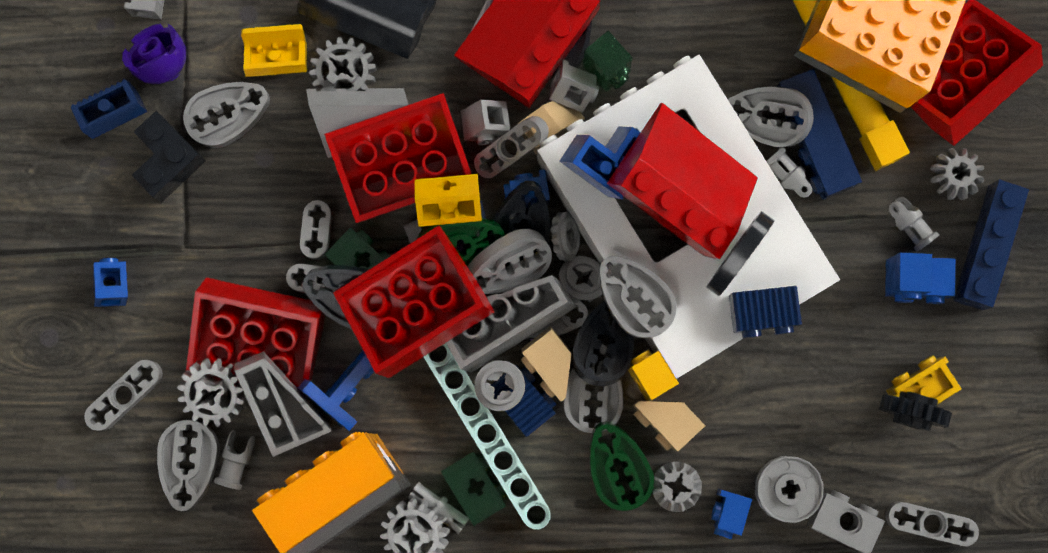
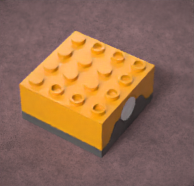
[793,0,966,113]
[252,432,411,553]

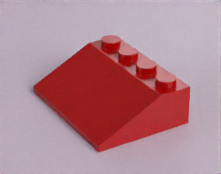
[454,0,601,108]
[910,0,1043,146]
[324,93,471,223]
[607,103,758,260]
[333,225,495,378]
[186,277,325,398]

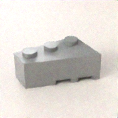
[306,88,409,158]
[234,351,331,457]

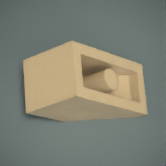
[518,101,585,155]

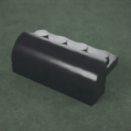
[297,0,437,59]

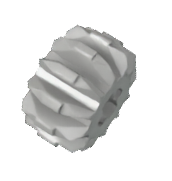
[930,148,984,200]

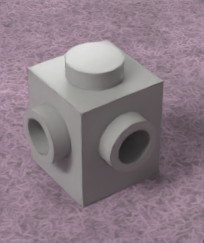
[460,99,510,145]

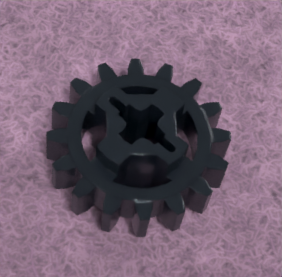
[879,391,952,431]

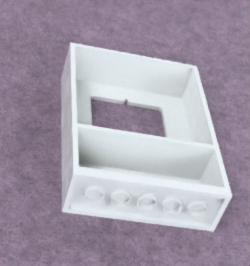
[537,55,840,379]

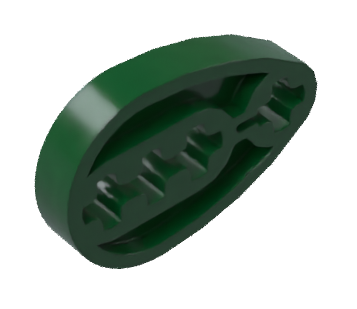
[417,218,505,267]
[589,421,654,511]

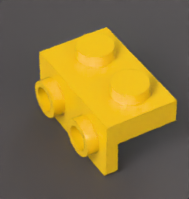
[241,24,307,77]
[886,355,961,404]

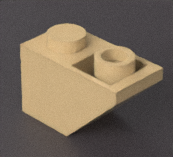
[521,326,571,401]
[633,401,705,452]

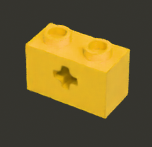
[415,174,482,227]
[628,349,679,401]

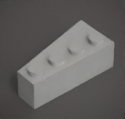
[446,275,576,373]

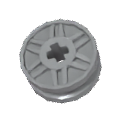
[755,456,824,523]

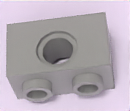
[806,490,885,553]

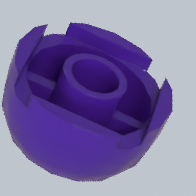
[122,24,187,85]

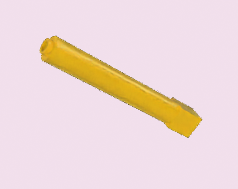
[793,0,910,171]

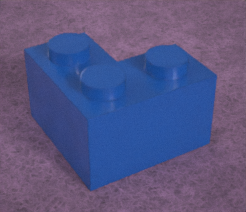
[559,126,640,199]
[885,253,956,304]

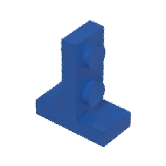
[297,350,374,431]

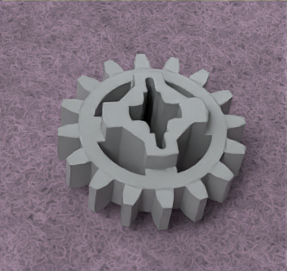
[309,37,377,91]
[177,358,247,427]
[380,498,450,553]

